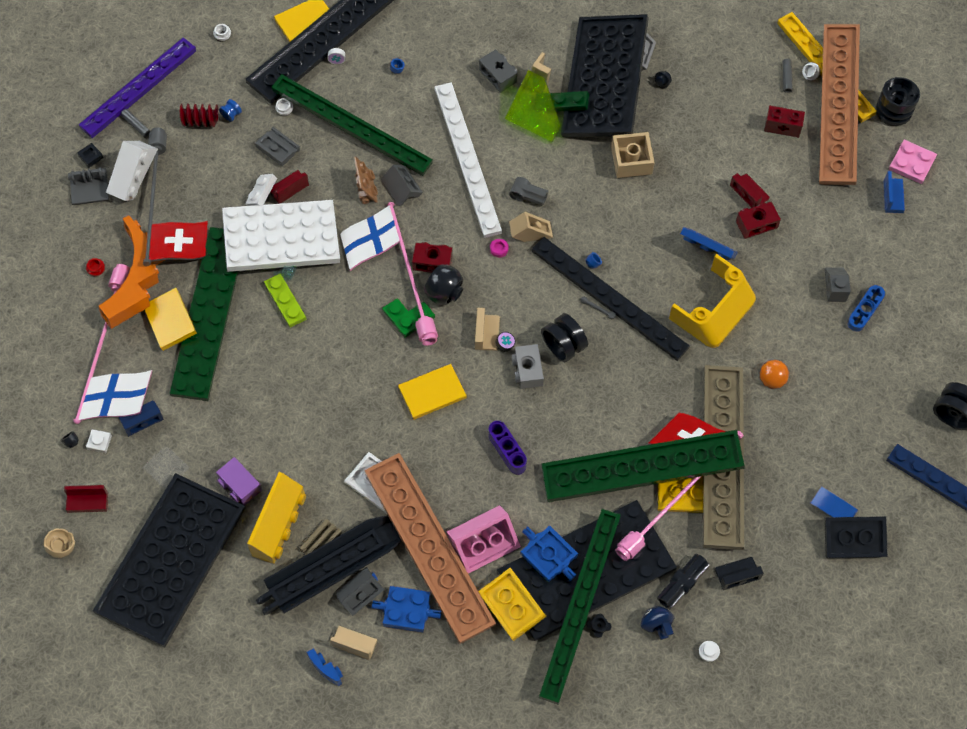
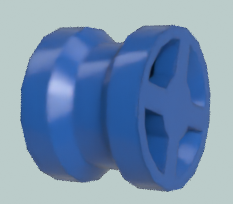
[219,99,242,122]

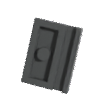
[255,127,300,166]

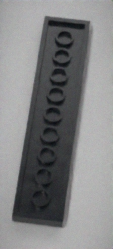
[246,0,394,104]

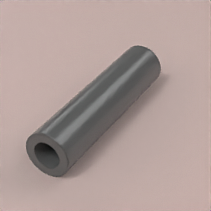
[782,59,792,93]
[121,109,151,138]

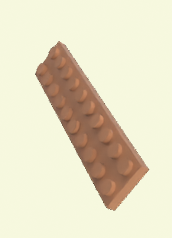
[819,24,860,185]
[364,453,496,644]

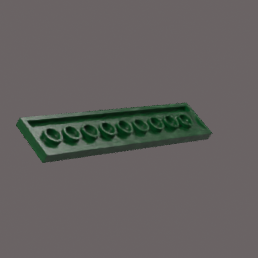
[170,227,239,401]
[541,430,745,502]

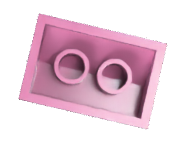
[447,505,521,574]

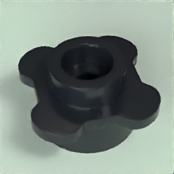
[587,614,612,638]

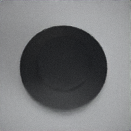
[655,71,672,89]

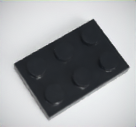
[824,516,888,558]

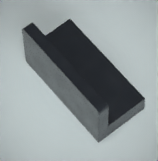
[715,557,764,591]

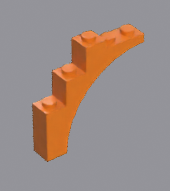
[98,215,165,329]

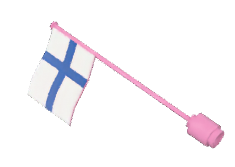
[340,202,438,346]
[73,264,152,424]

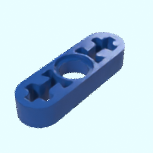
[848,285,885,332]

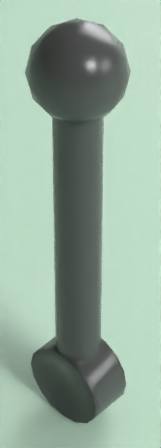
[580,296,616,319]

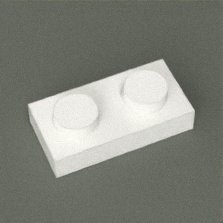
[245,174,277,206]

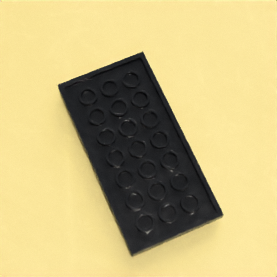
[561,14,649,137]
[93,473,246,648]
[496,500,677,641]

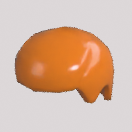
[760,360,789,389]

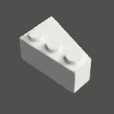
[106,141,158,201]

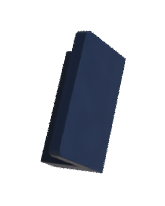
[119,400,164,437]

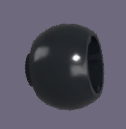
[424,264,464,305]

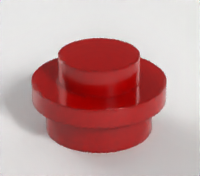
[86,258,105,276]

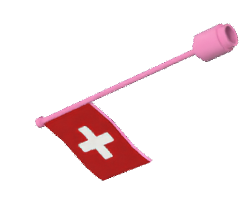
[615,412,744,561]

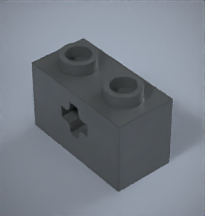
[479,49,518,93]

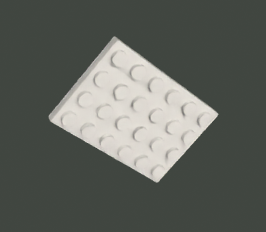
[222,200,340,272]

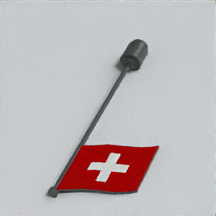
[143,127,208,266]

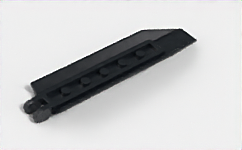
[256,515,402,615]

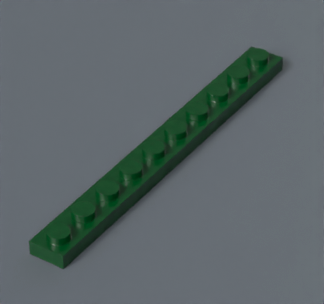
[272,74,433,176]
[539,509,621,705]

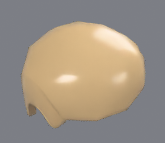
[44,528,75,558]

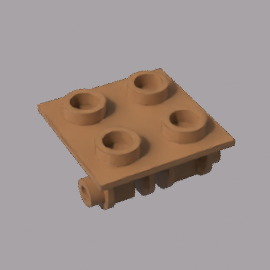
[354,156,378,204]

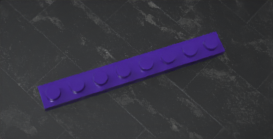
[79,37,196,138]

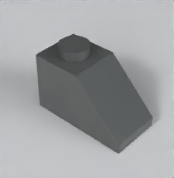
[825,268,851,302]

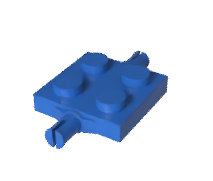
[520,525,578,582]
[372,586,442,633]

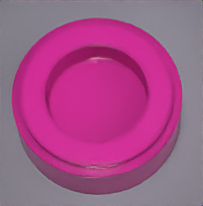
[490,239,509,258]

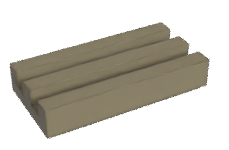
[300,519,342,555]

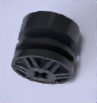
[876,77,920,126]

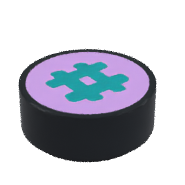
[495,332,516,352]

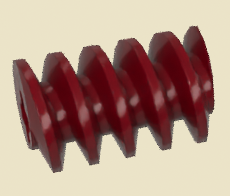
[180,103,219,127]

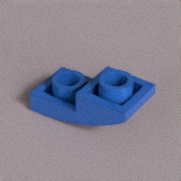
[811,486,858,517]
[306,648,343,686]

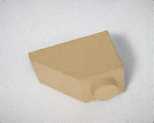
[509,212,553,242]

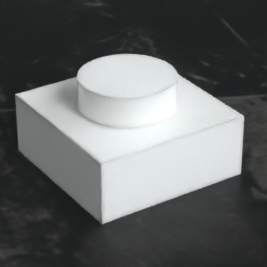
[86,430,112,453]

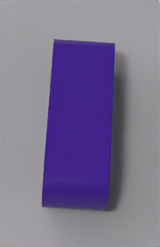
[488,420,527,475]

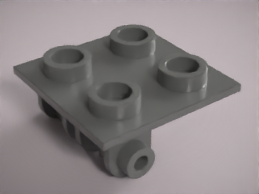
[68,167,109,205]

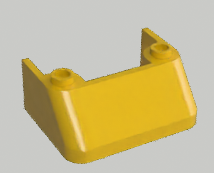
[669,254,756,348]

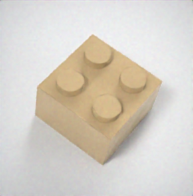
[611,132,654,178]

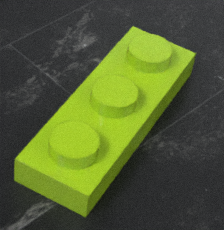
[264,273,307,328]

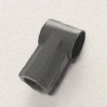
[509,177,548,206]

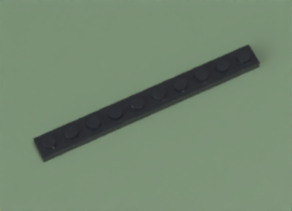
[532,237,690,361]

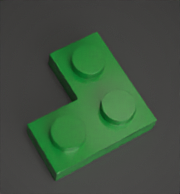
[382,298,435,338]

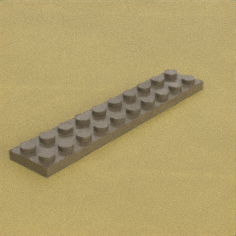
[703,365,744,550]

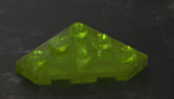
[505,70,561,142]

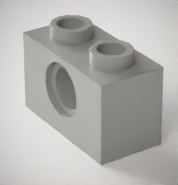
[512,344,544,389]

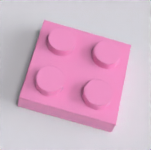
[889,139,937,184]

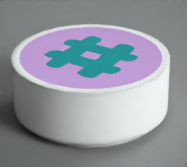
[328,48,345,64]

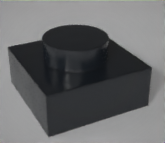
[77,143,104,168]

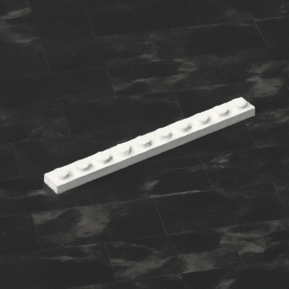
[435,82,502,238]

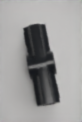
[657,554,709,610]

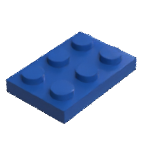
[680,227,738,260]

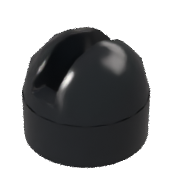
[61,431,79,448]

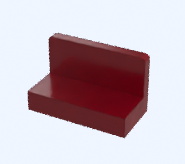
[270,170,309,204]
[730,173,770,208]
[64,485,108,513]

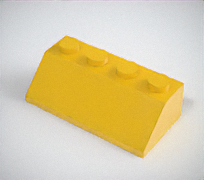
[247,472,306,564]

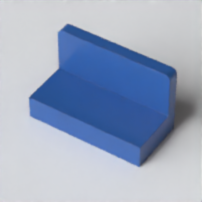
[883,171,905,213]

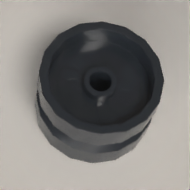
[541,313,588,363]
[933,382,967,430]

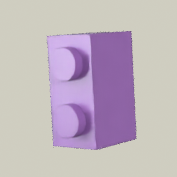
[216,457,262,505]

